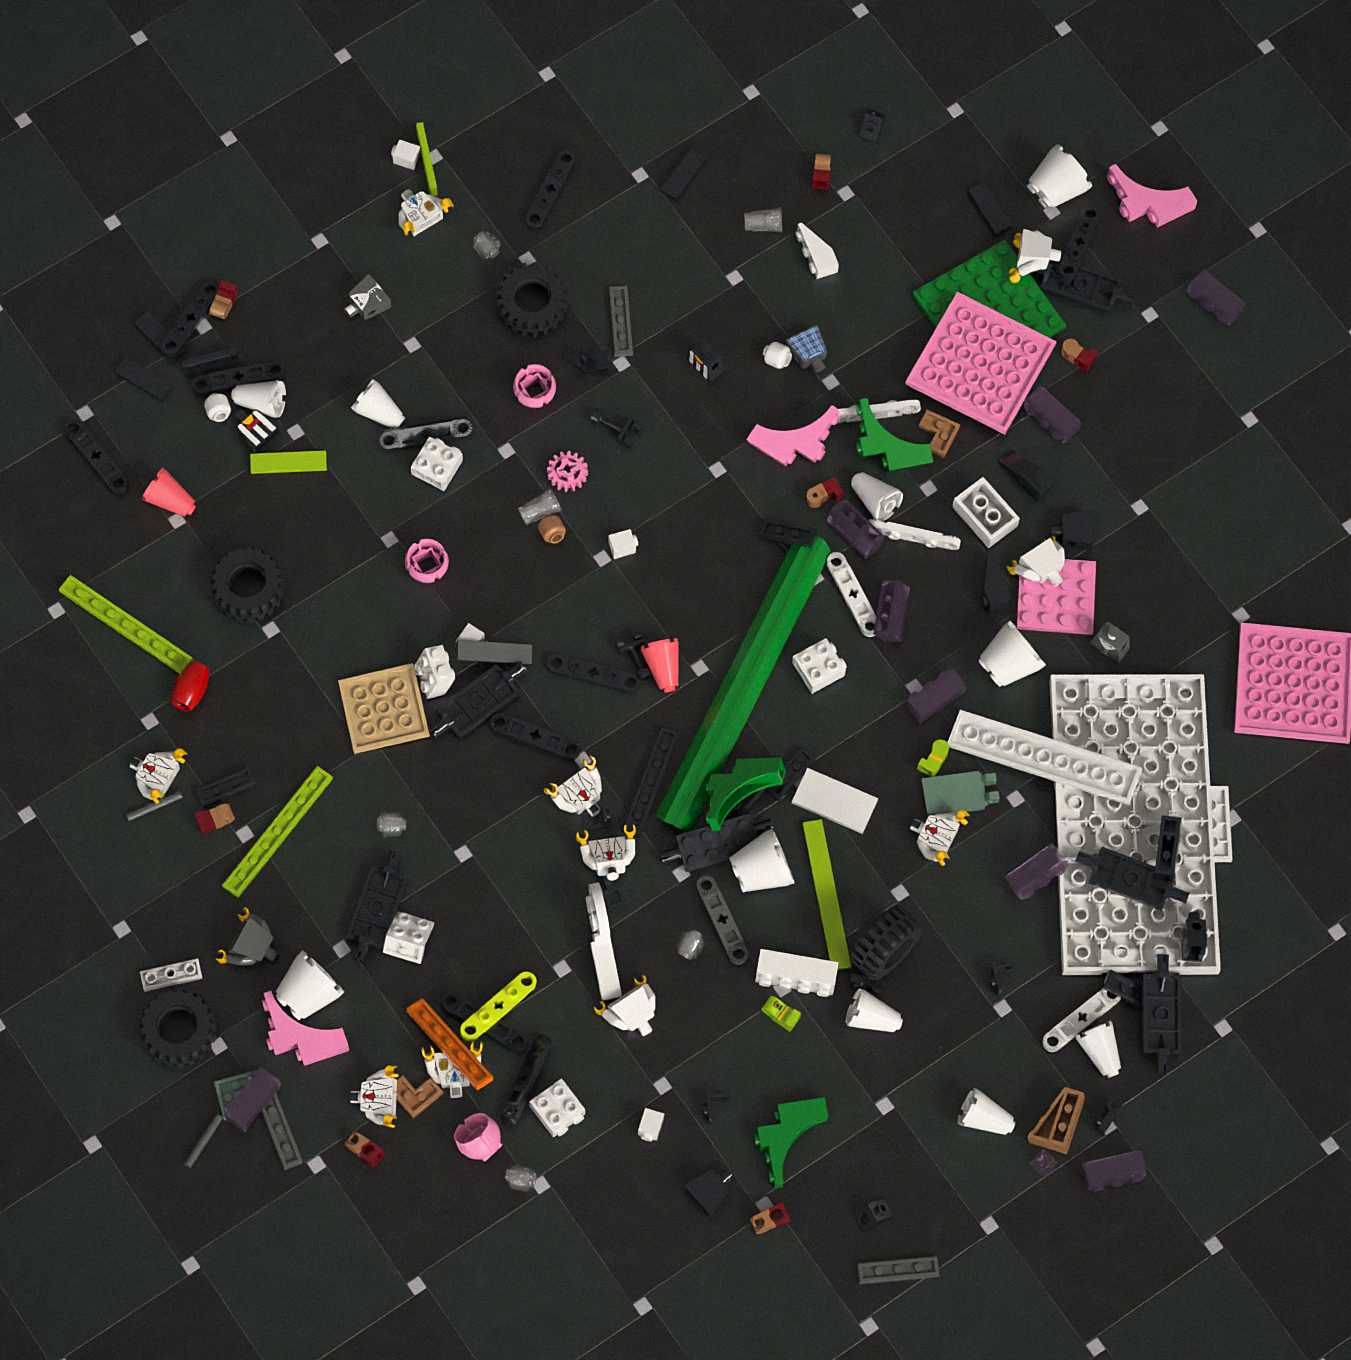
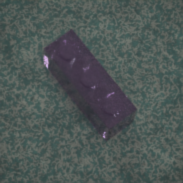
[1187,269,1246,326]
[1024,386,1082,444]
[827,499,885,558]
[873,580,910,642]
[906,668,967,724]
[1005,843,1070,900]
[224,1067,281,1132]
[1081,1150,1147,1192]

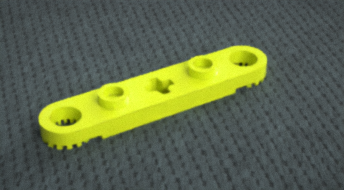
[460,972,537,1041]

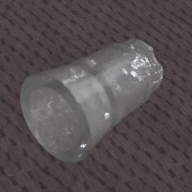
[744,207,783,233]
[518,488,562,525]

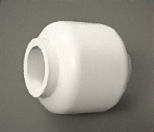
[763,342,792,369]
[204,393,231,422]

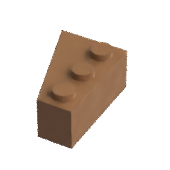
[1028,1087,1085,1154]

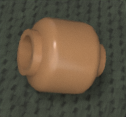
[538,515,566,543]

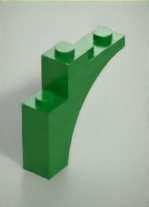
[856,398,933,472]
[706,757,786,831]
[754,1097,828,1189]

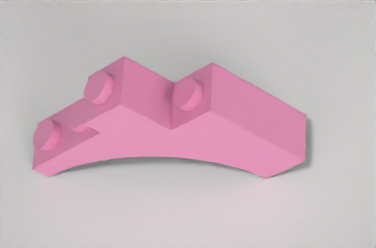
[1107,164,1197,227]
[747,405,840,467]
[262,991,349,1066]

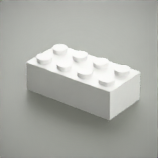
[755,949,839,997]

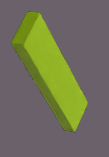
[416,122,437,196]
[250,451,327,474]

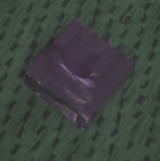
[1029,1149,1058,1178]

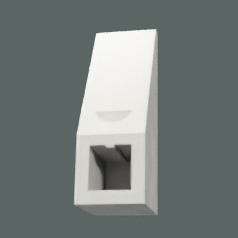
[795,223,839,279]

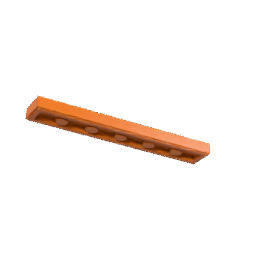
[406,998,493,1090]

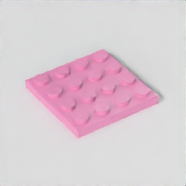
[1017,556,1096,635]

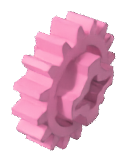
[547,451,588,492]

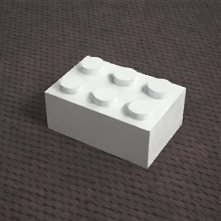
[952,477,1020,548]

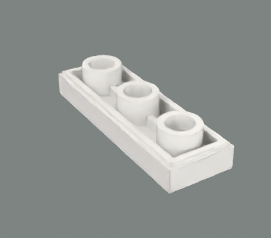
[140,958,202,992]

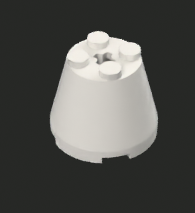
[1027,144,1092,208]
[978,621,1046,687]
[729,829,795,893]
[276,950,345,1020]

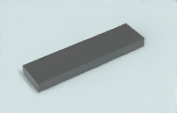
[609,285,633,357]
[456,640,532,665]
[256,1089,303,1170]
[857,1256,940,1284]

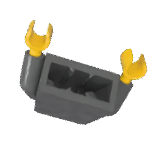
[215,908,278,965]

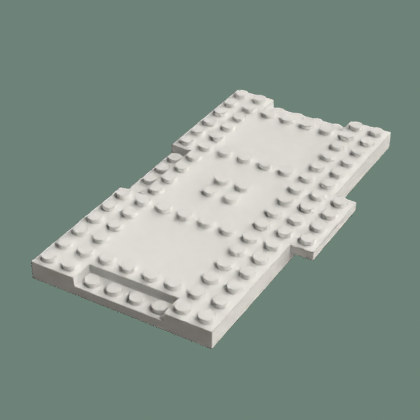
[1049,674,1232,975]

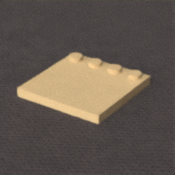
[338,663,430,754]

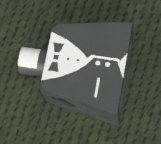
[344,274,391,320]
[1089,622,1130,664]

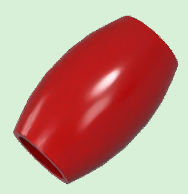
[172,661,209,712]

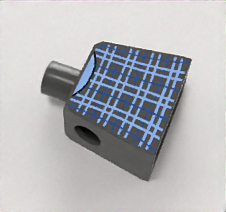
[785,325,827,373]

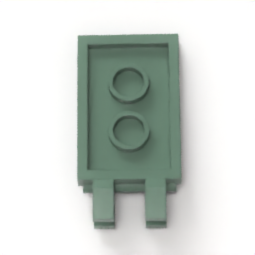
[921,771,1000,817]

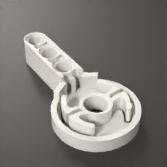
[585,882,622,1001]

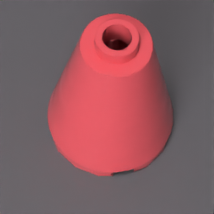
[142,468,196,517]
[640,638,679,693]

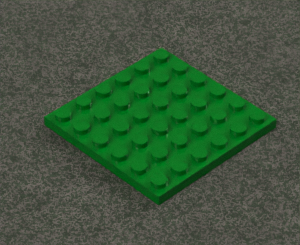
[912,240,1066,338]

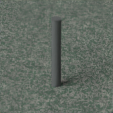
[126,791,183,821]
[184,1114,223,1168]

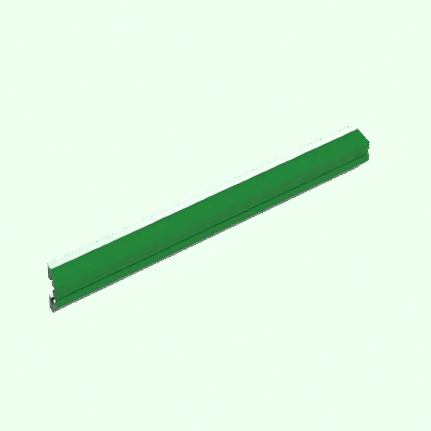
[656,537,831,831]

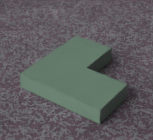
[214,1071,258,1120]

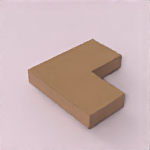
[918,410,960,458]
[396,1075,444,1118]

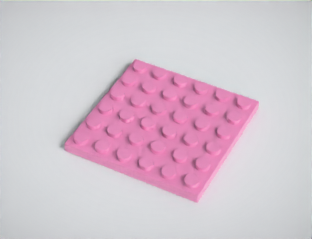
[905,292,1056,435]
[1234,623,1351,744]

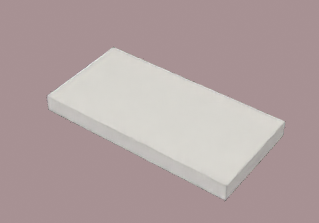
[792,768,878,834]

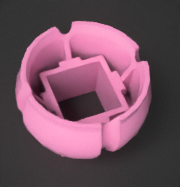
[513,364,556,408]
[405,539,449,583]
[454,1113,502,1161]

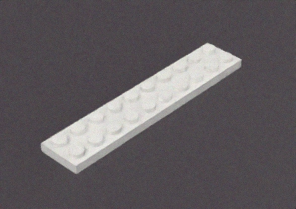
[947,710,1142,805]

